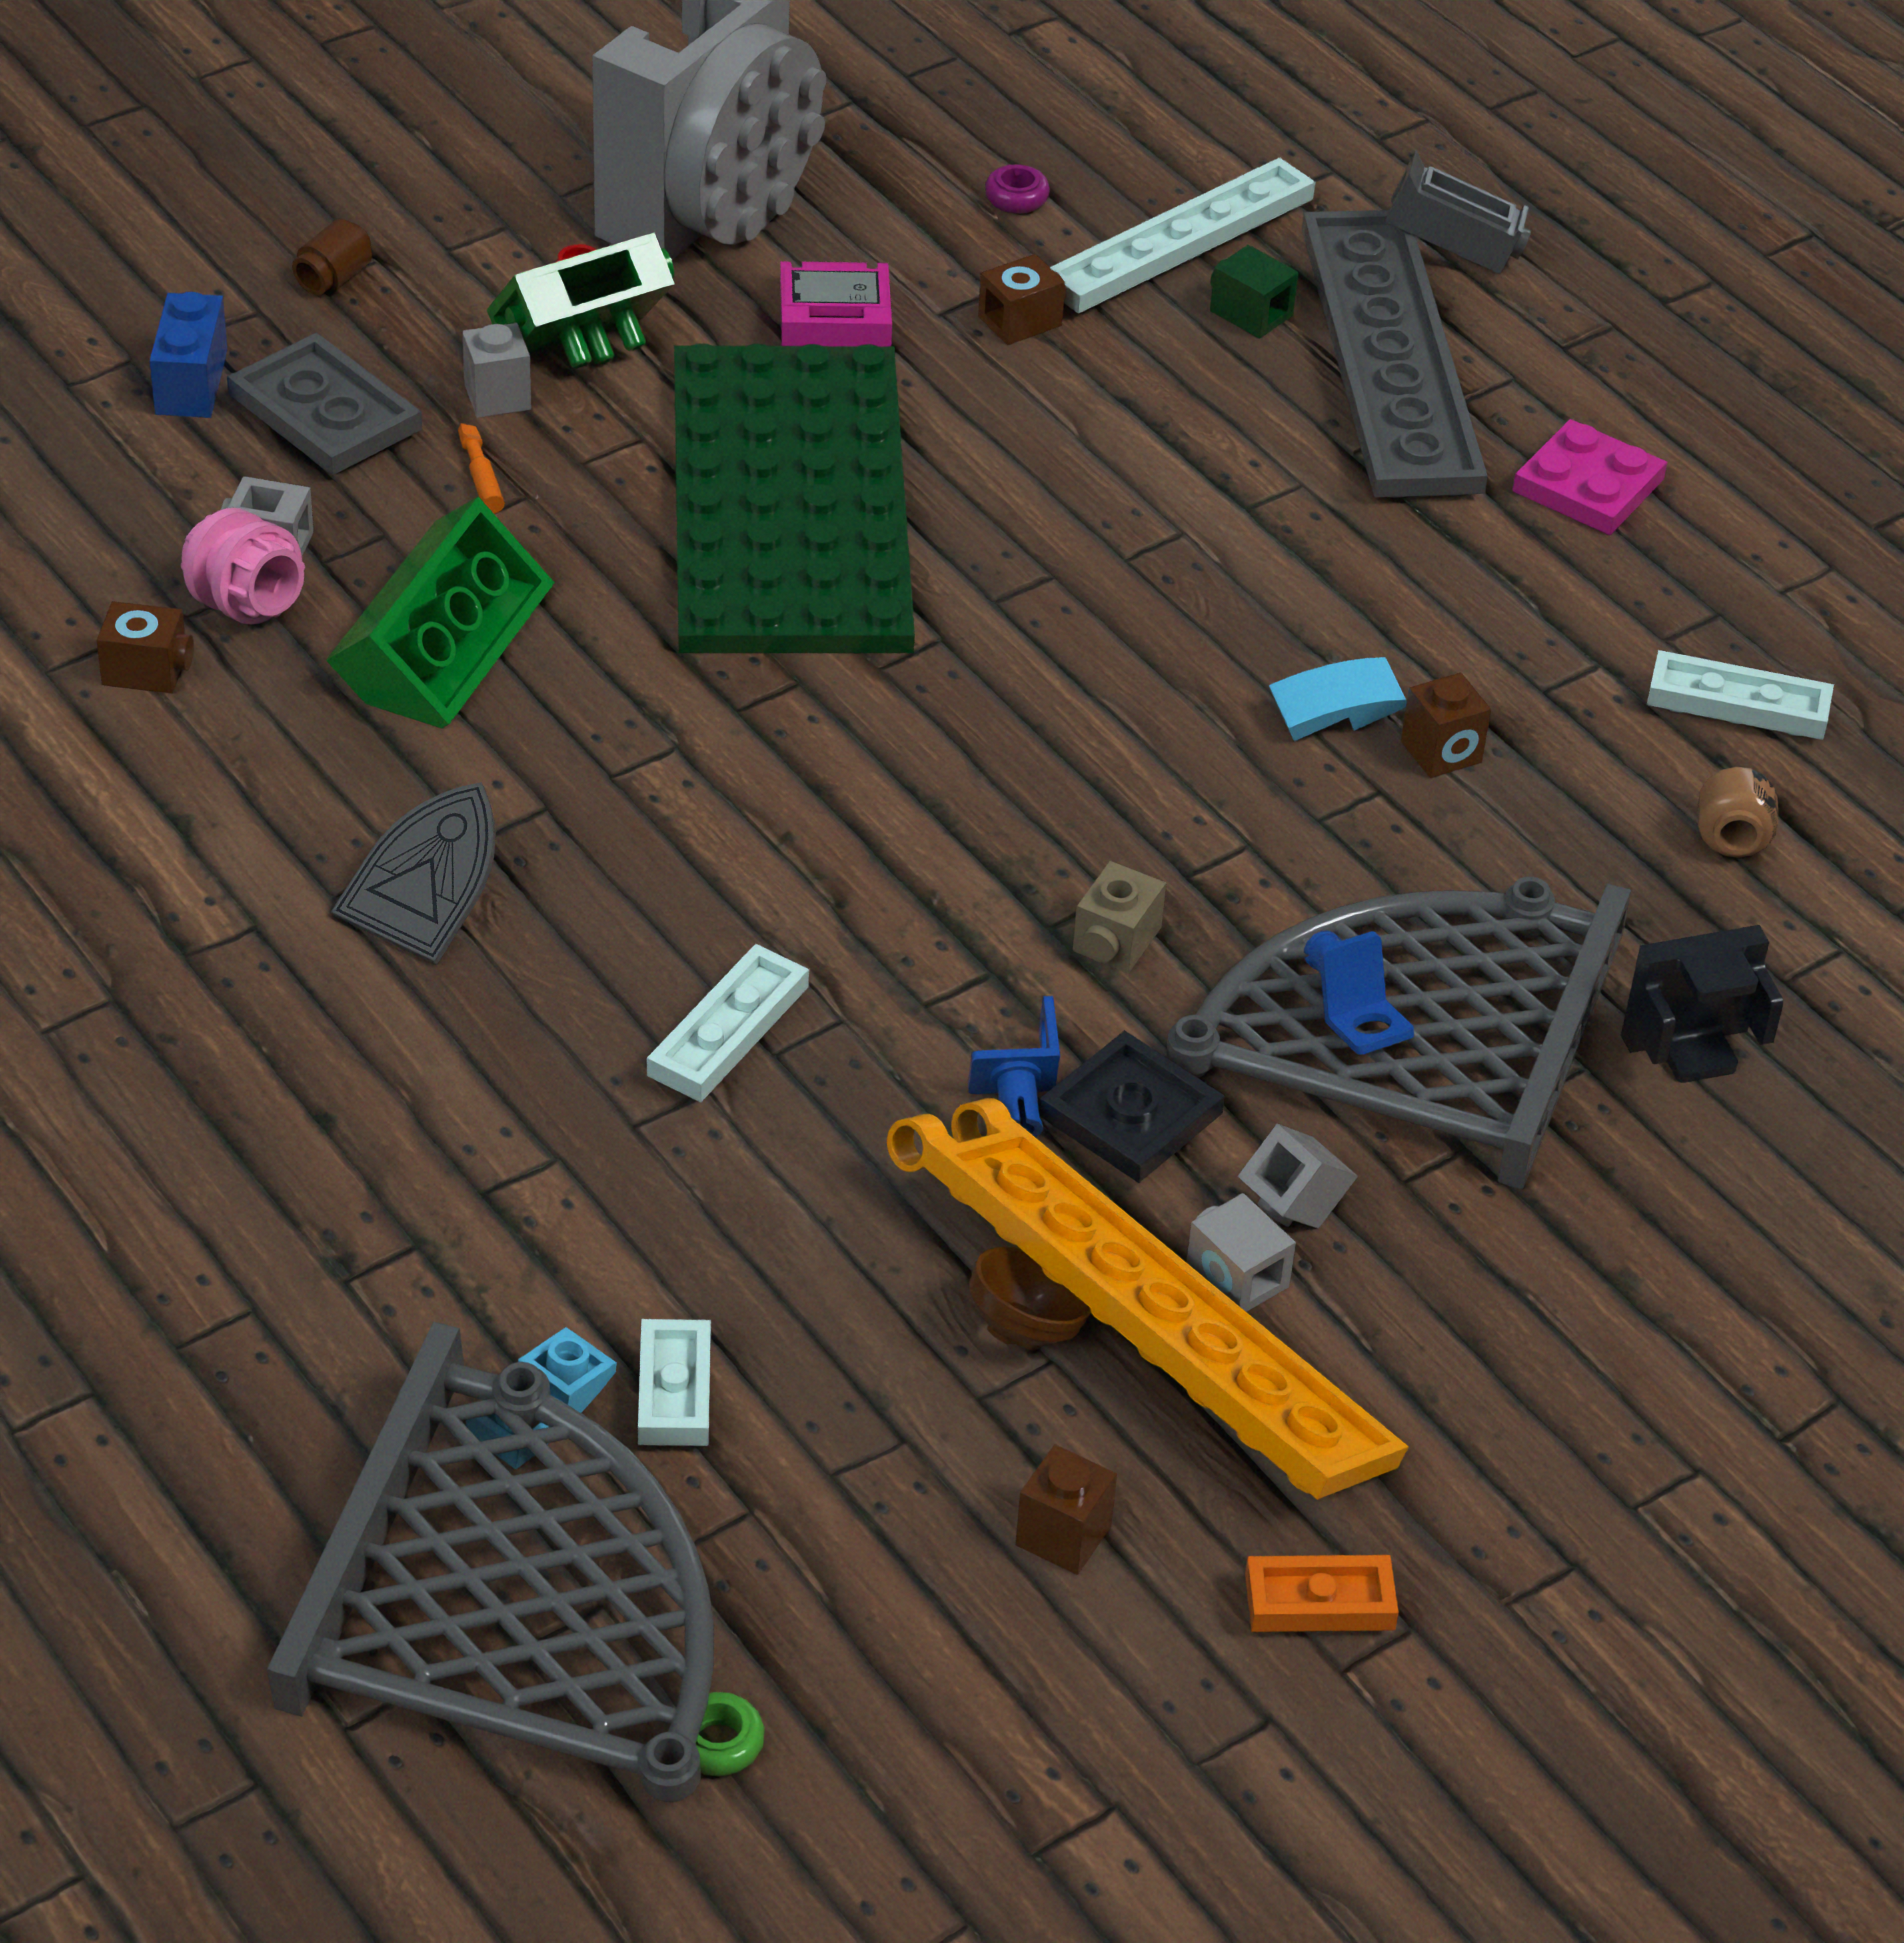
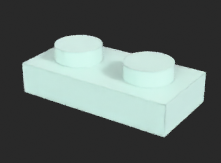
[638,1319,711,1446]

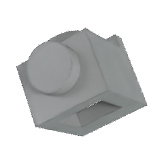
[221,476,314,555]

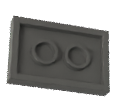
[227,332,422,475]

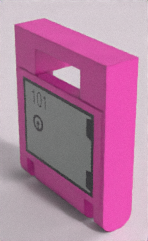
[780,261,892,346]

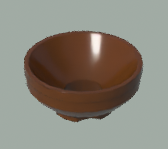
[969,1247,1091,1350]

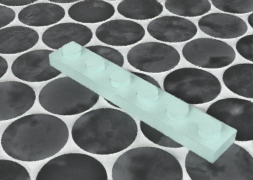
[1050,157,1315,313]

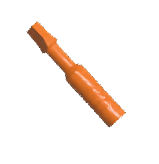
[458,423,505,514]

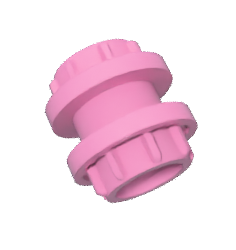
[181,508,305,625]

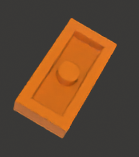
[1245,1555,1399,1632]

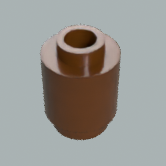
[292,219,372,296]

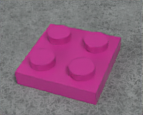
[1512,419,1667,535]

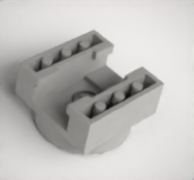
[592,0,826,260]

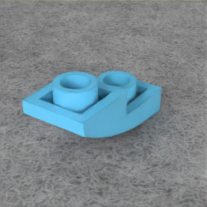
[1269,657,1407,741]
[466,1327,617,1469]

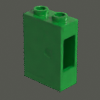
[487,233,675,368]

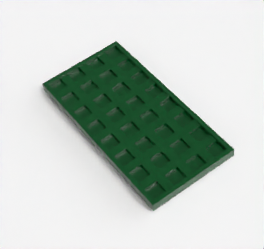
[674,343,915,653]

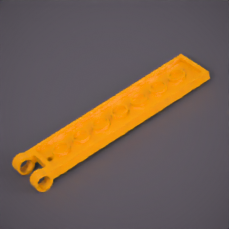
[887,1098,1409,1500]

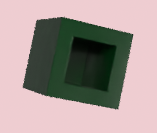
[1210,245,1299,339]

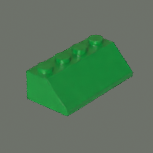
[326,496,555,728]

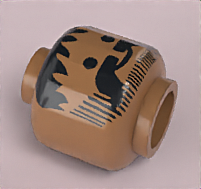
[1698,767,1779,858]

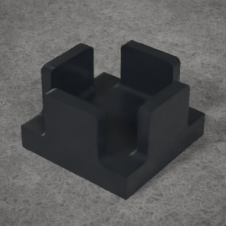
[1621,925,1783,1083]

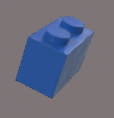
[150,292,228,418]

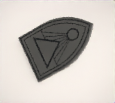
[331,782,496,965]

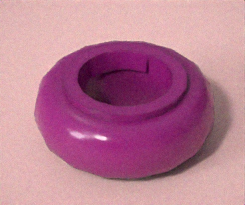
[985,164,1050,214]

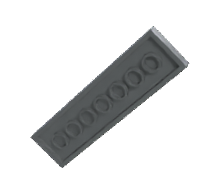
[1302,210,1488,498]

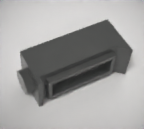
[1385,149,1531,274]

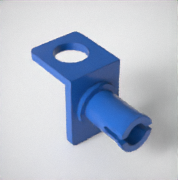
[1304,930,1414,1055]
[968,996,1060,1138]

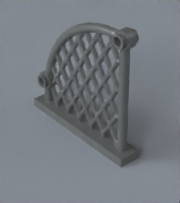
[1167,877,1631,1190]
[267,1321,714,1803]

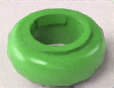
[695,1692,765,1776]

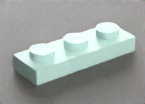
[1647,650,1834,740]
[647,944,809,1102]

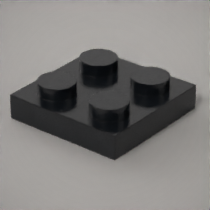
[1039,1030,1225,1183]

